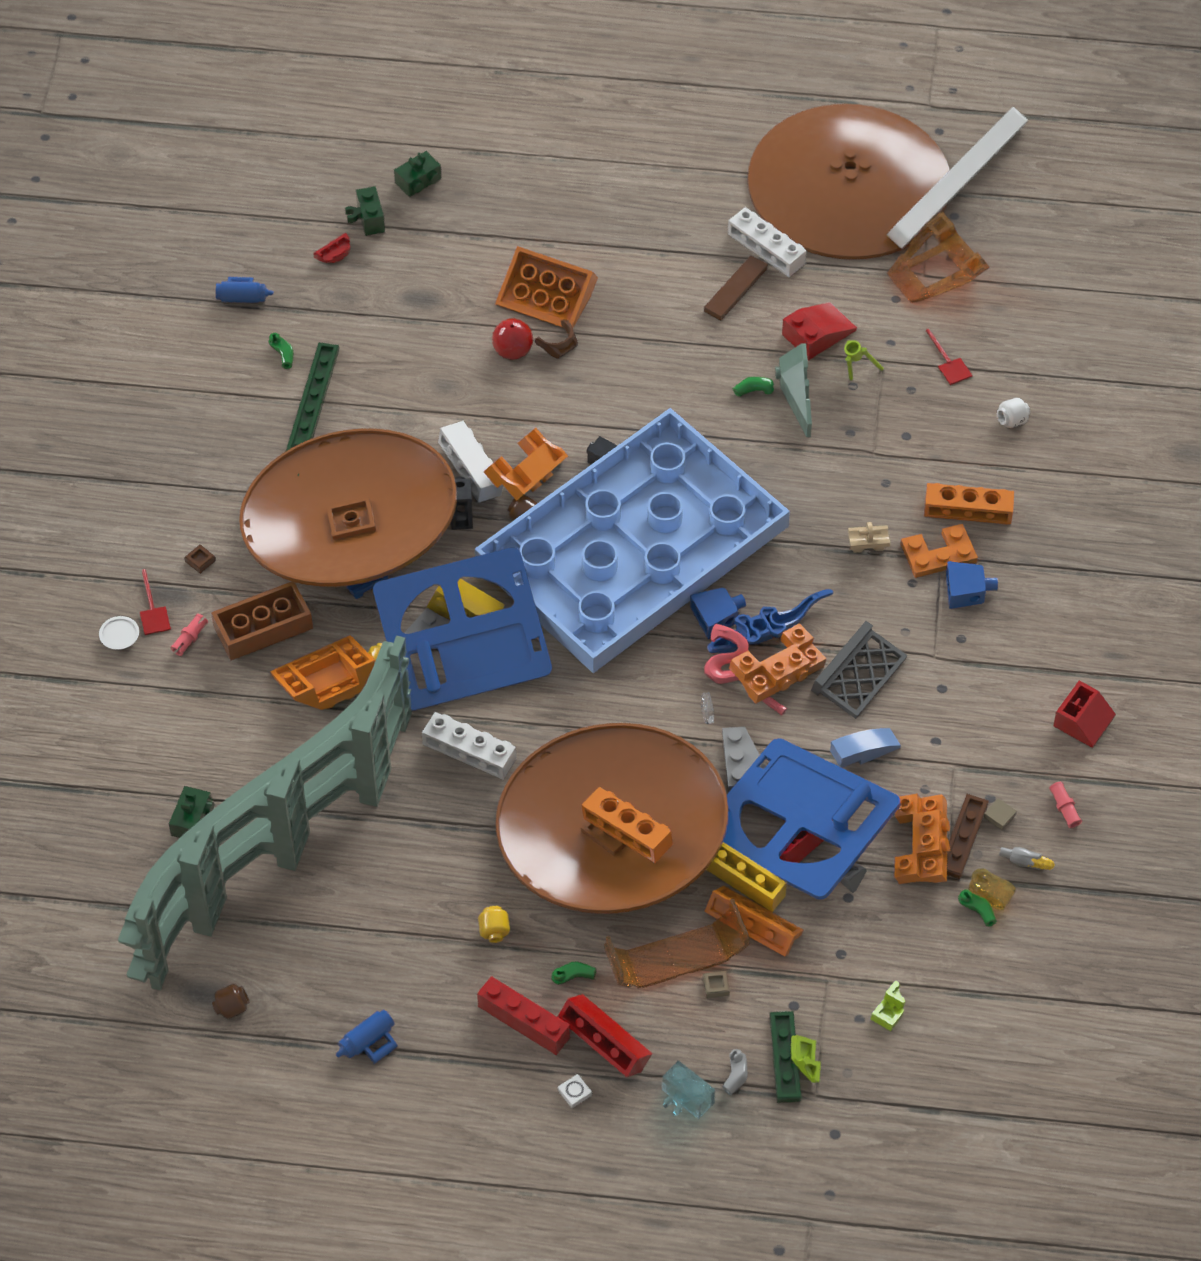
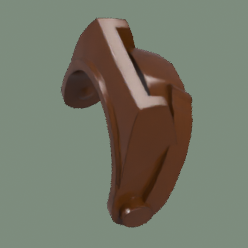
[535,319,578,359]

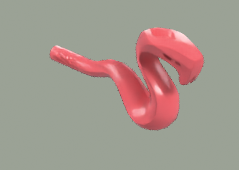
[704,624,787,716]

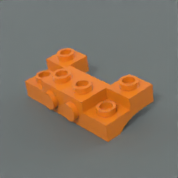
[483,428,568,501]
[729,623,827,704]
[895,794,950,884]

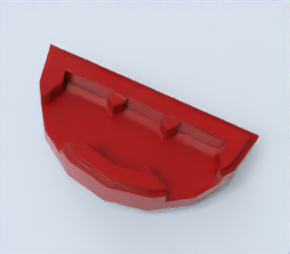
[313,233,351,263]

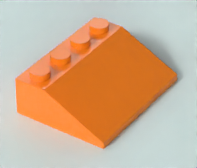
[495,246,598,328]

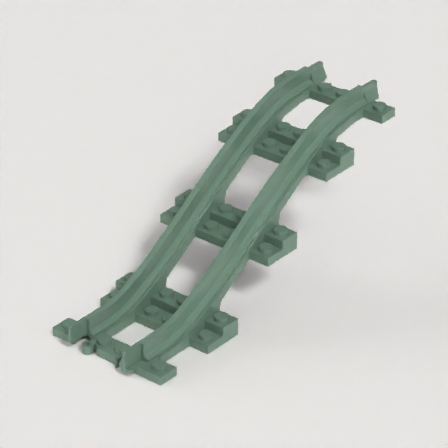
[118,636,412,991]

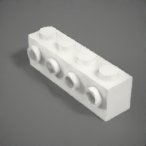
[728,207,806,277]
[438,421,503,503]
[422,712,516,780]

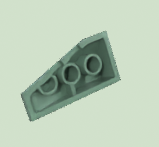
[775,343,812,437]

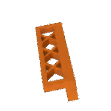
[704,885,804,957]

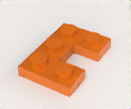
[900,524,978,578]

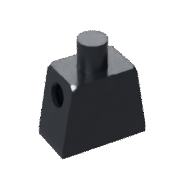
[451,476,473,530]

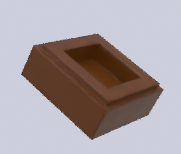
[184,545,216,574]

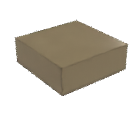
[984,798,1017,830]
[703,971,730,998]

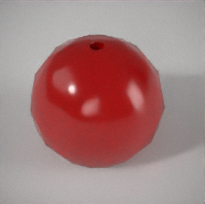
[492,318,534,360]

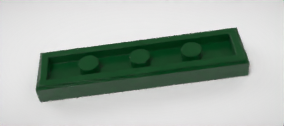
[769,1011,802,1103]

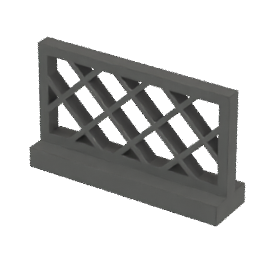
[811,621,908,719]

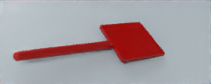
[926,329,973,385]
[140,569,171,635]

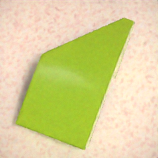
[870,981,905,1031]
[791,1035,821,1083]

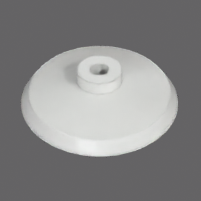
[99,616,139,649]

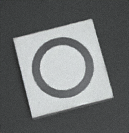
[558,1074,592,1108]

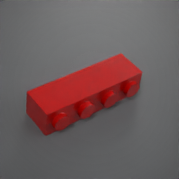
[477,976,570,1056]
[557,994,653,1077]

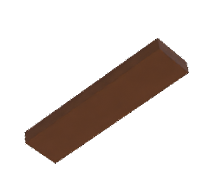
[704,255,768,321]
[947,794,989,880]

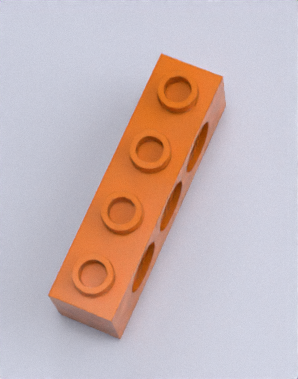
[924,483,1014,525]
[581,787,673,863]

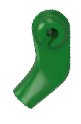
[268,332,294,369]
[732,377,774,397]
[958,890,997,927]
[551,961,597,985]

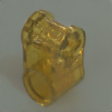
[969,868,1016,911]

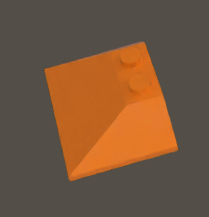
[270,635,375,710]

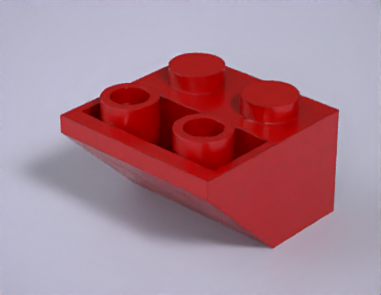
[1053,680,1116,748]

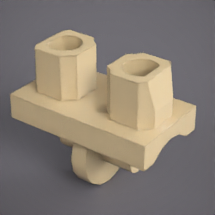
[848,522,890,553]

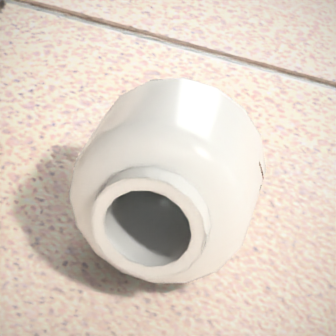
[997,398,1030,428]

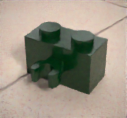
[394,151,442,197]
[345,186,385,236]
[169,786,215,838]

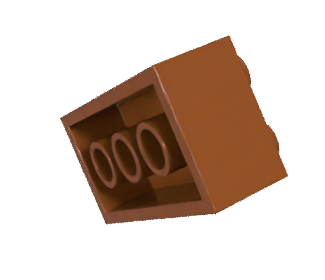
[211,581,313,661]

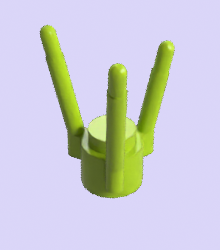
[844,340,884,380]

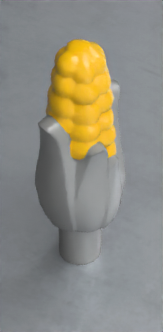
[999,847,1055,870]

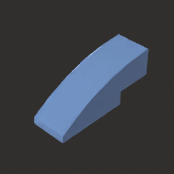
[830,728,901,768]

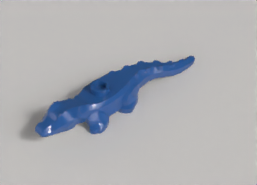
[707,589,833,653]

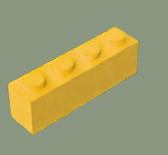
[706,842,787,912]

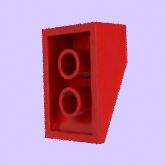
[782,302,857,360]

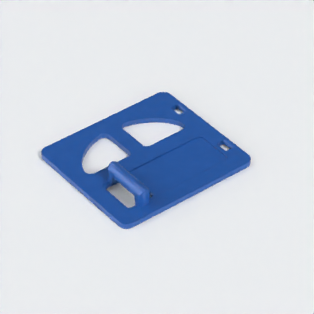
[373,547,552,711]
[723,738,901,900]

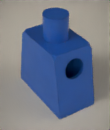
[946,561,998,609]
[690,588,746,639]

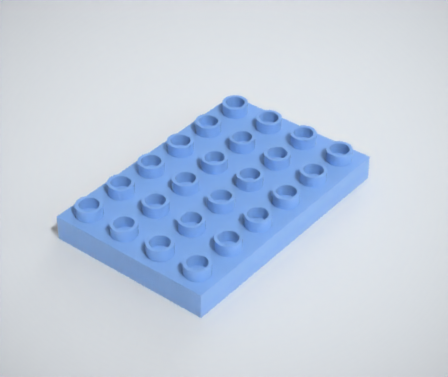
[475,408,790,673]

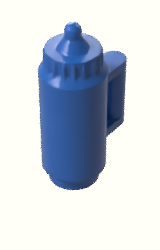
[216,277,274,303]
[336,1010,398,1064]

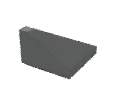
[840,863,867,893]

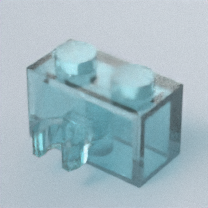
[662,1060,715,1119]

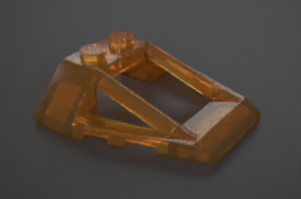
[887,211,990,303]

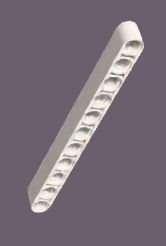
[887,107,1028,249]

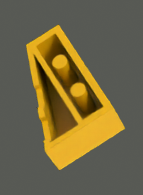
[426,579,505,619]

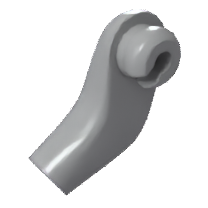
[722,1049,748,1095]

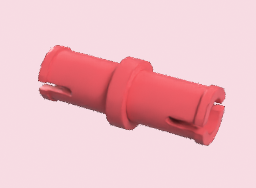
[170,614,208,656]
[1049,781,1082,828]

